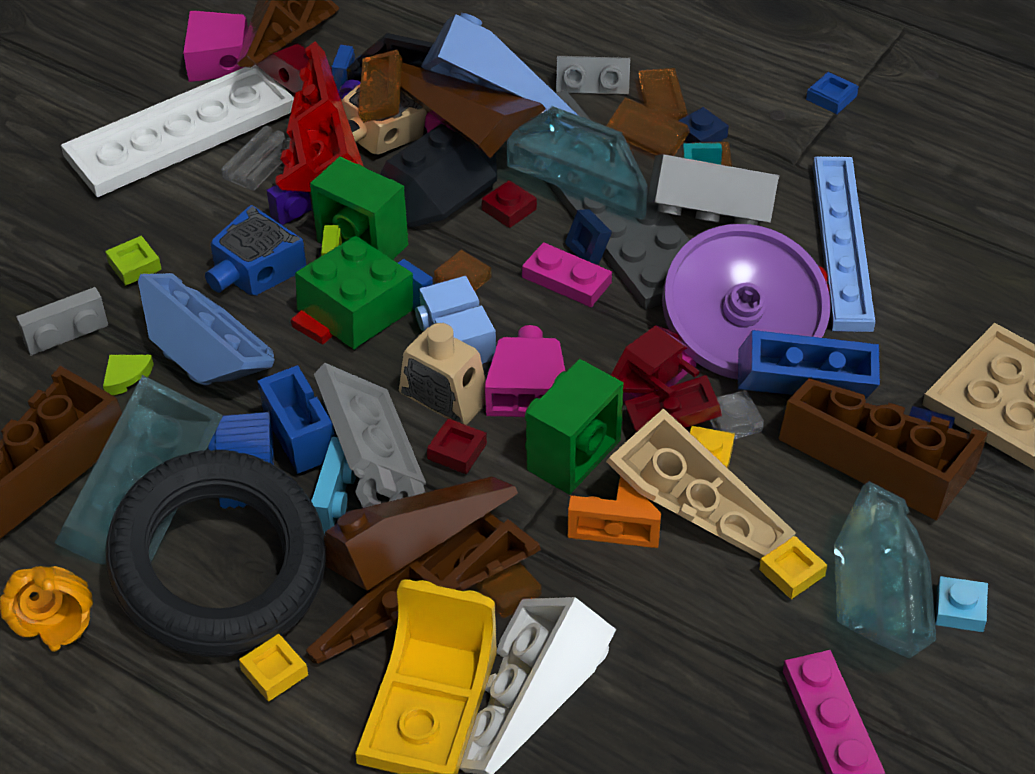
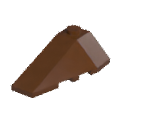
[324,476,518,590]

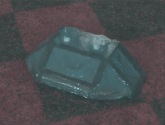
[507,106,648,220]
[834,481,936,659]

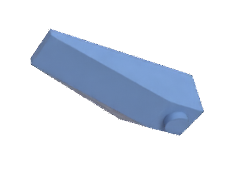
[421,13,579,127]

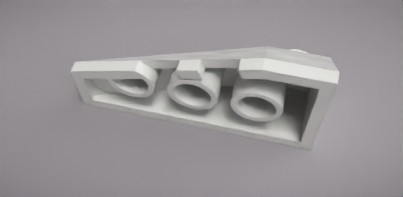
[460,597,616,774]

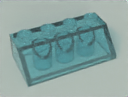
[55,375,223,564]

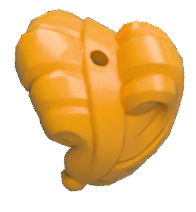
[0,566,93,652]

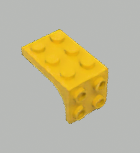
[355,579,497,774]

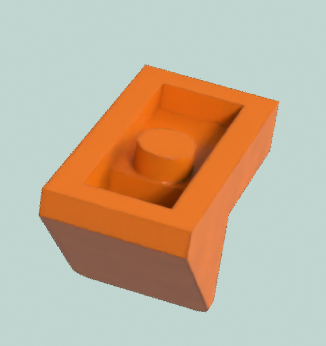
[568,476,661,548]

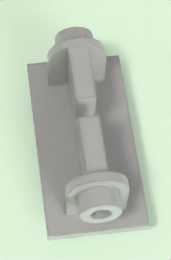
[556,56,630,94]

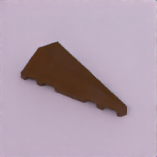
[237,0,339,68]
[368,56,546,158]
[306,512,541,664]

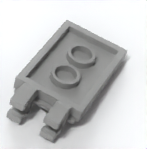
[314,363,426,508]

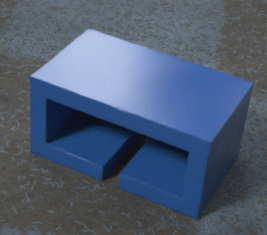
[257,365,335,474]

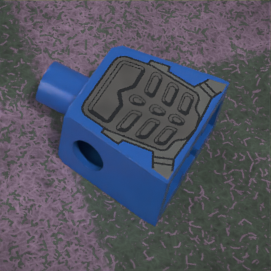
[205,205,306,295]

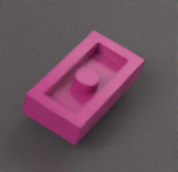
[522,242,612,307]

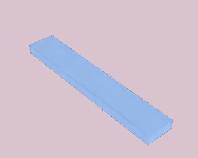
[813,157,875,332]

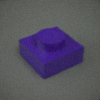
[267,185,312,225]

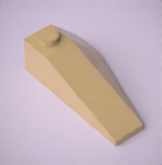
[606,408,796,560]

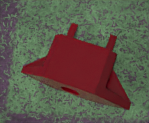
[256,44,332,94]
[611,325,699,397]

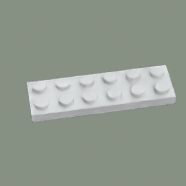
[61,65,294,197]

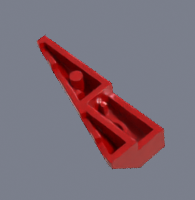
[275,41,364,192]

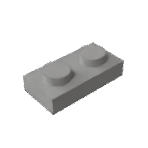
[16,287,109,356]

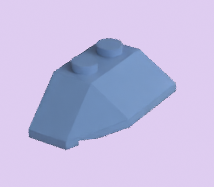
[138,273,275,385]

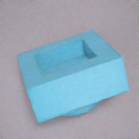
[935,576,988,632]

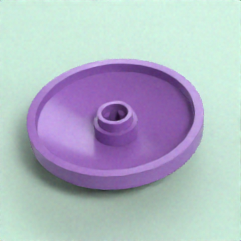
[662,224,830,379]

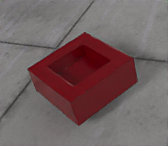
[482,180,537,228]
[427,418,487,474]

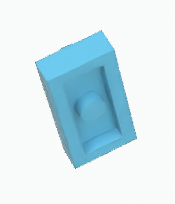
[311,437,356,533]

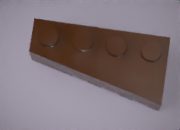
[0,366,130,539]
[779,378,988,521]

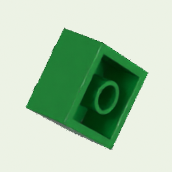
[310,156,409,260]
[295,235,413,349]
[525,359,623,495]

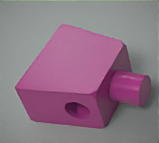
[183,11,248,82]
[485,325,565,417]

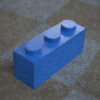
[738,330,880,400]

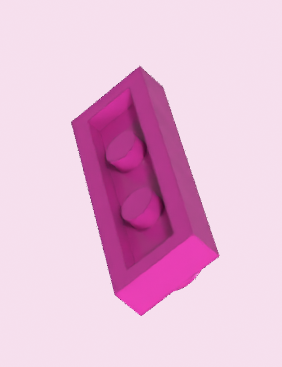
[783,650,886,774]

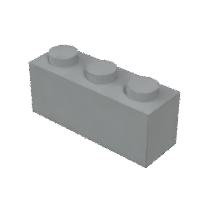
[647,154,779,225]

